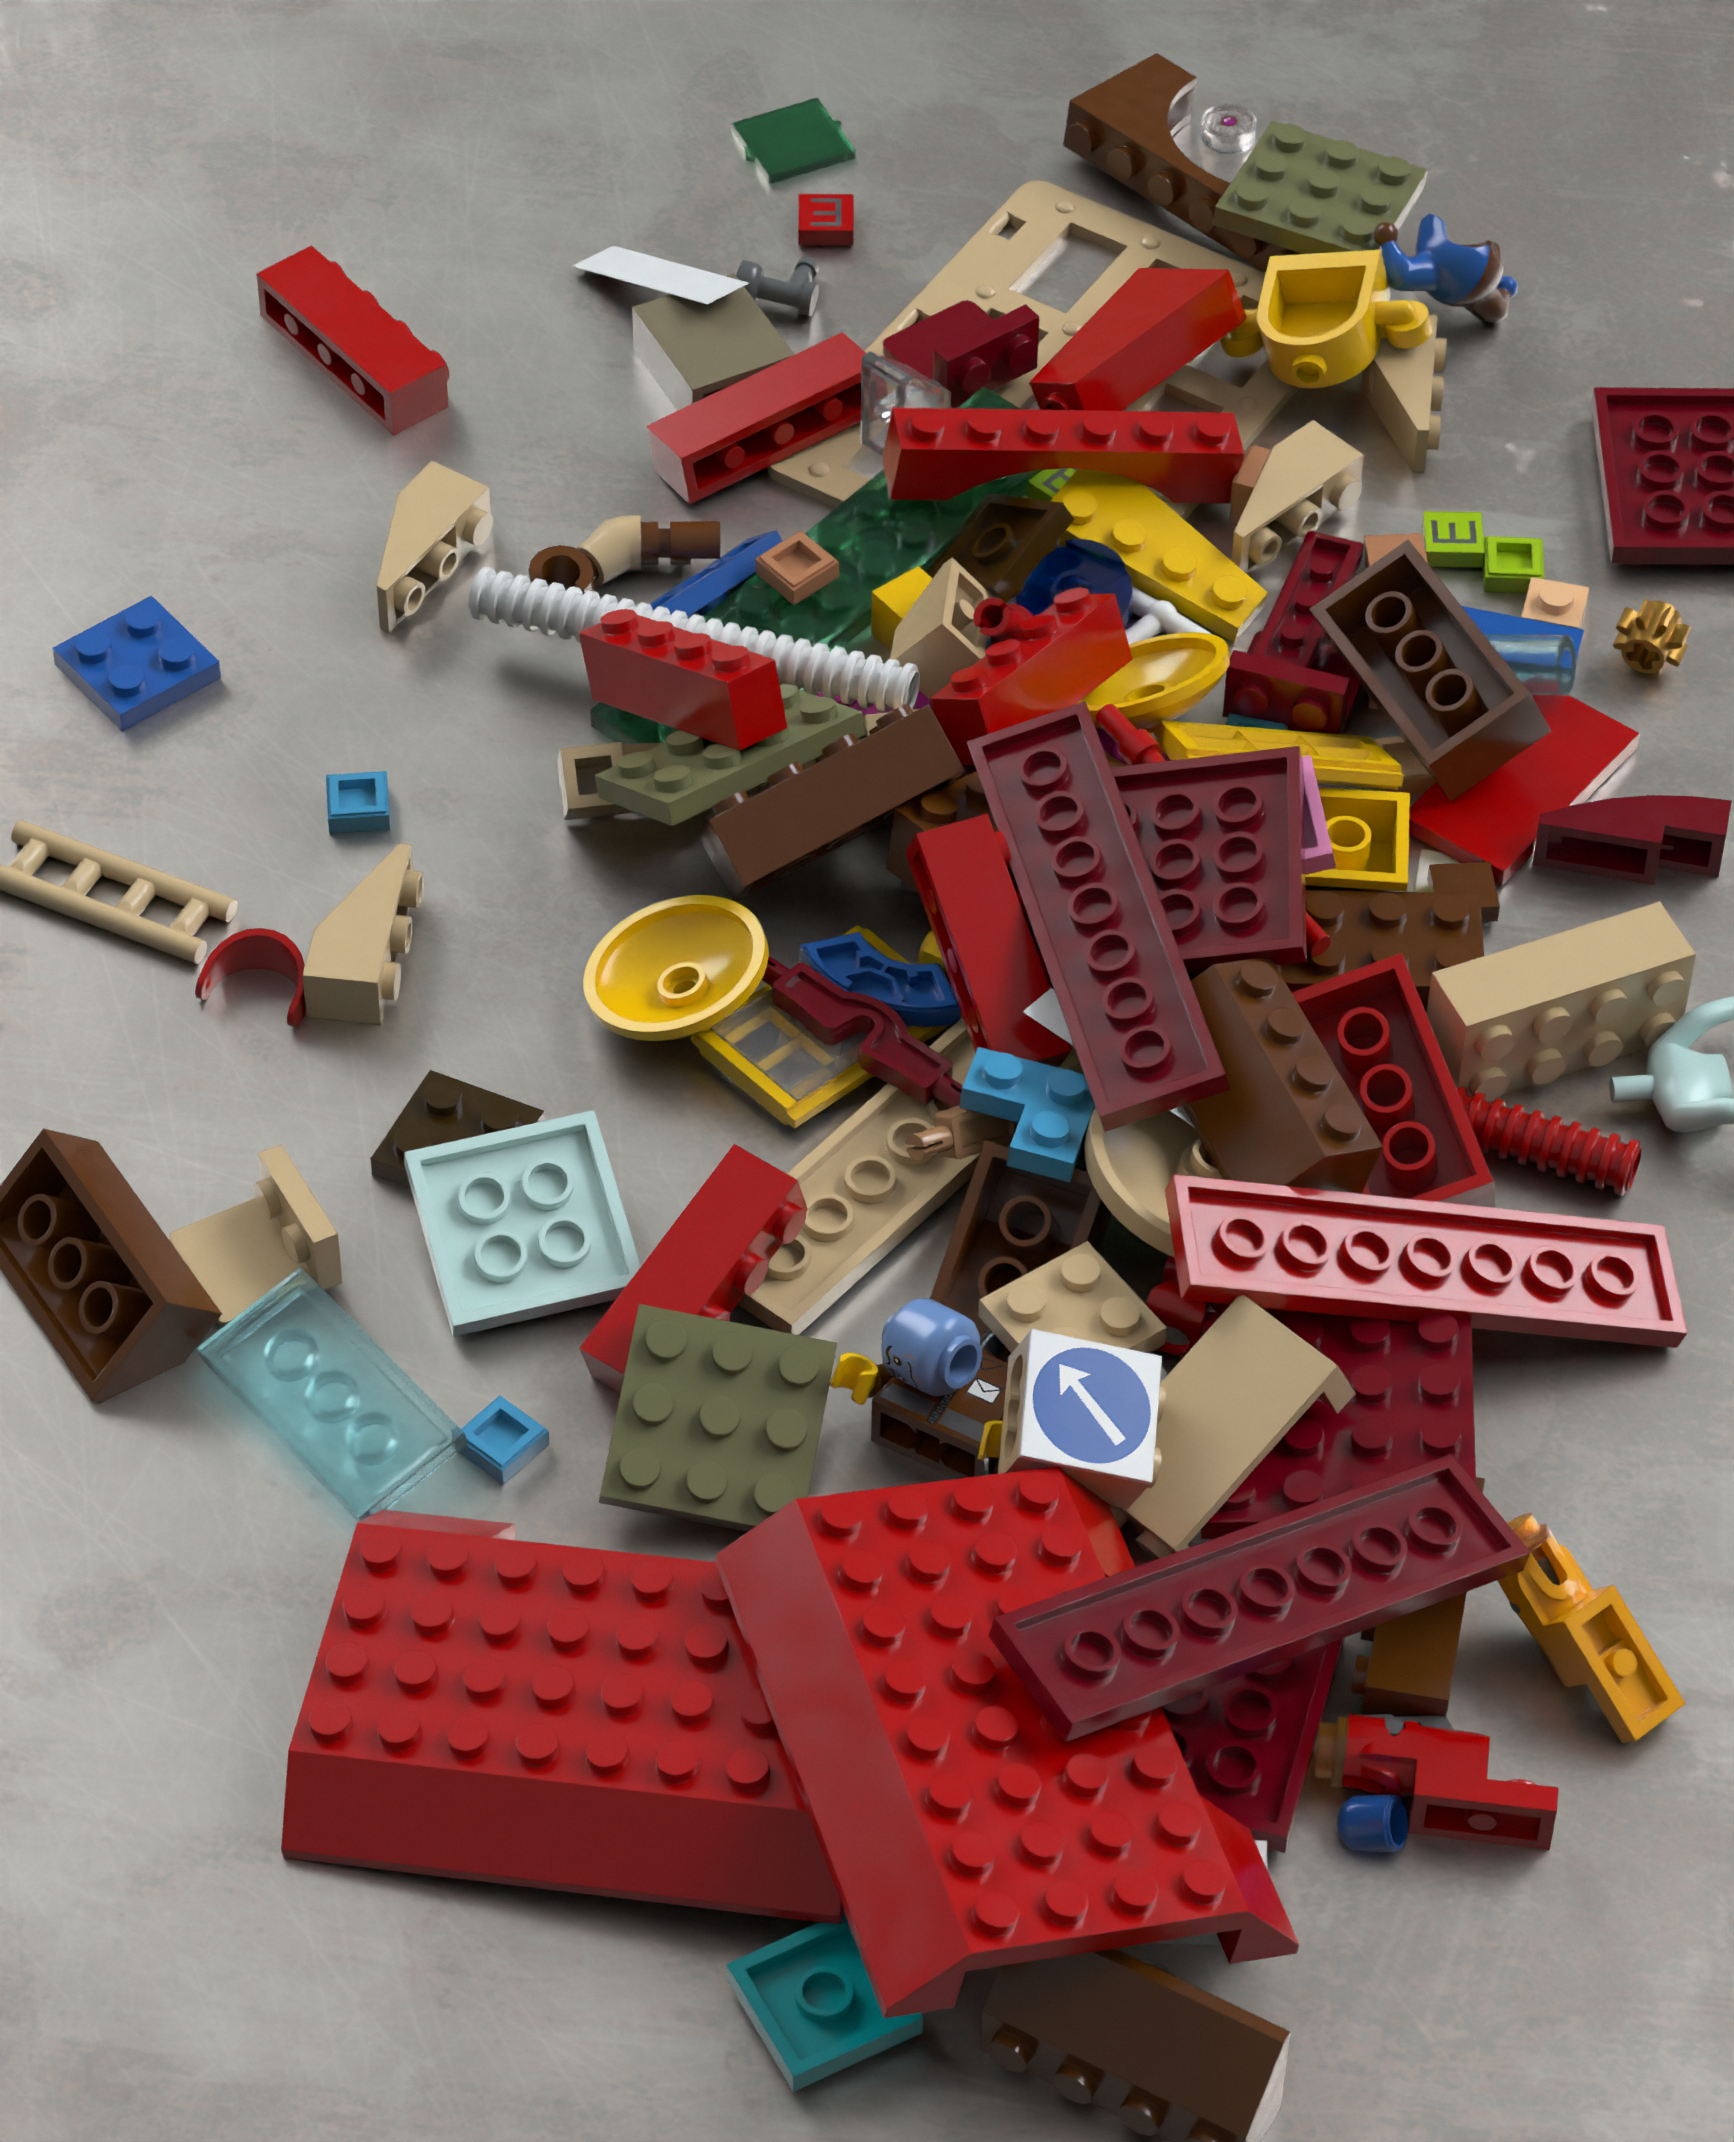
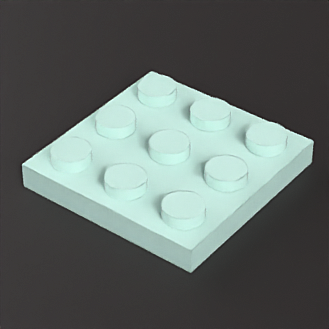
[404,1110,641,1337]

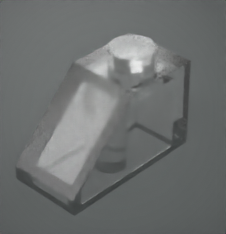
[861,351,951,456]

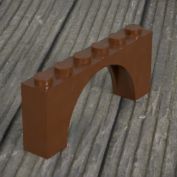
[1063,53,1399,273]

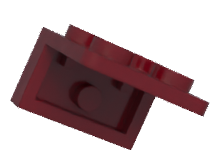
[882,300,1040,408]
[1222,631,1362,735]

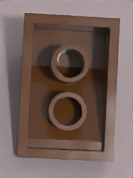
[930,1140,1112,1335]

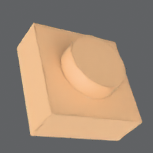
[1521,577,1590,629]

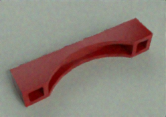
[882,407,1245,504]

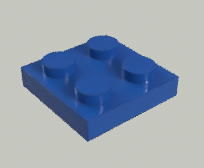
[52,595,221,731]

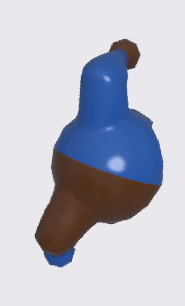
[1373,213,1518,324]

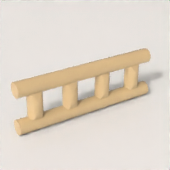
[0,820,238,964]

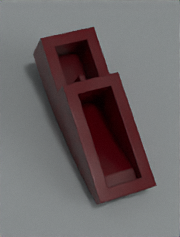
[1532,795,1732,885]

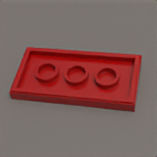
[1409,679,1640,886]

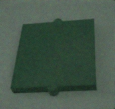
[731,97,856,185]

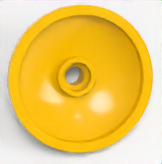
[1077,632,1231,733]
[583,895,769,1041]

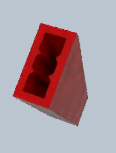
[1029,268,1247,411]

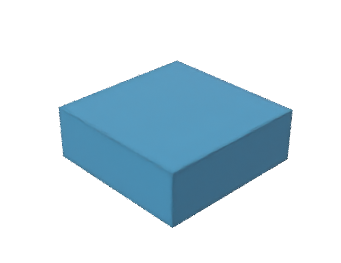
[326,771,390,834]
[453,1395,549,1485]

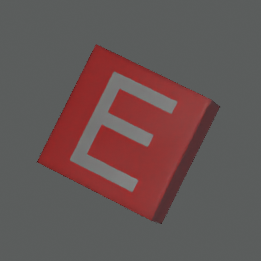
[798,194,854,246]

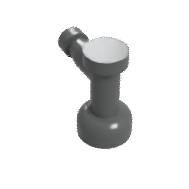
[736,256,819,316]

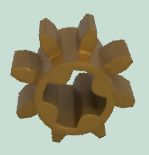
[1613,599,1691,674]

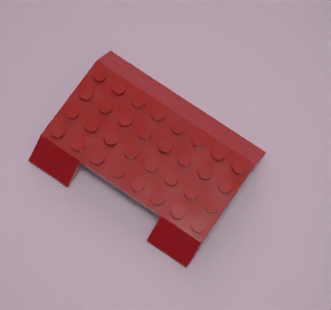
[715,1466,1300,2018]
[281,1509,844,1925]

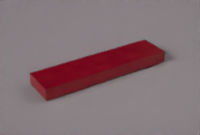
[1252,531,1364,669]

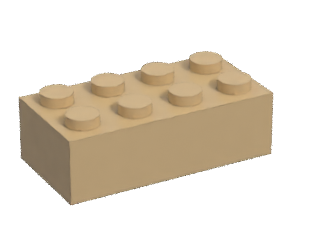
[1427,902,1696,1102]

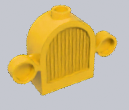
[1220,250,1432,388]

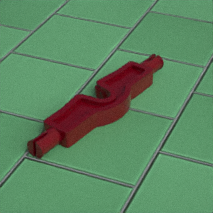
[762,956,963,1108]

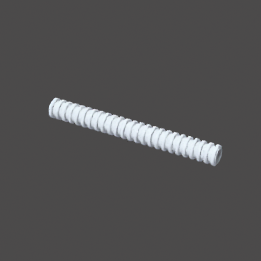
[468,567,920,713]

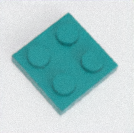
[726,1912,923,2092]

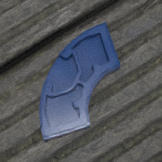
[799,932,961,1027]

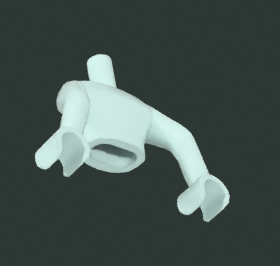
[1609,996,1734,1133]

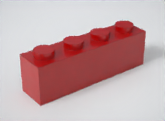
[256,245,450,436]
[646,332,885,504]
[930,588,1133,765]
[579,609,788,751]
[905,813,1072,1067]
[579,1144,808,1394]

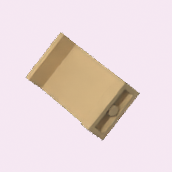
[1109,1295,1356,1560]

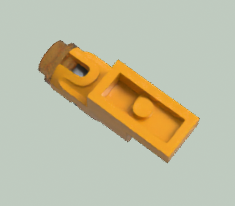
[1497,1512,1686,1743]

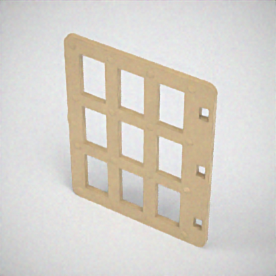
[767,180,1300,605]

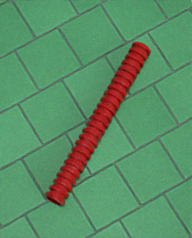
[1456,1086,1642,1196]

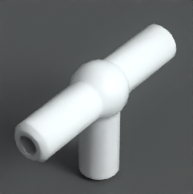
[1113,582,1210,645]

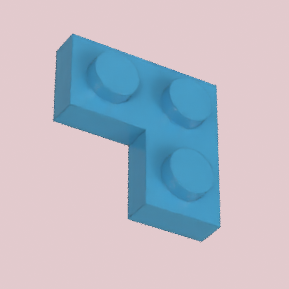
[959,1047,1095,1182]

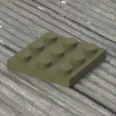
[1212,121,1428,254]
[599,1304,837,1532]

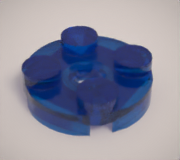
[1015,539,1135,628]

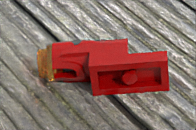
[1314,1714,1559,1850]

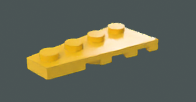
[1050,469,1268,643]

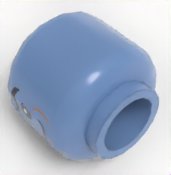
[881,1298,982,1397]

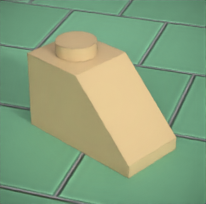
[890,558,993,700]

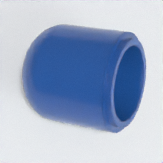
[1337,1795,1409,1852]

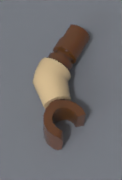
[528,515,720,595]

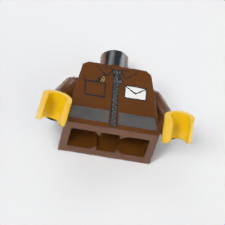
[829,1330,1011,1479]

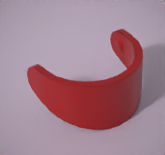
[195,928,306,1027]

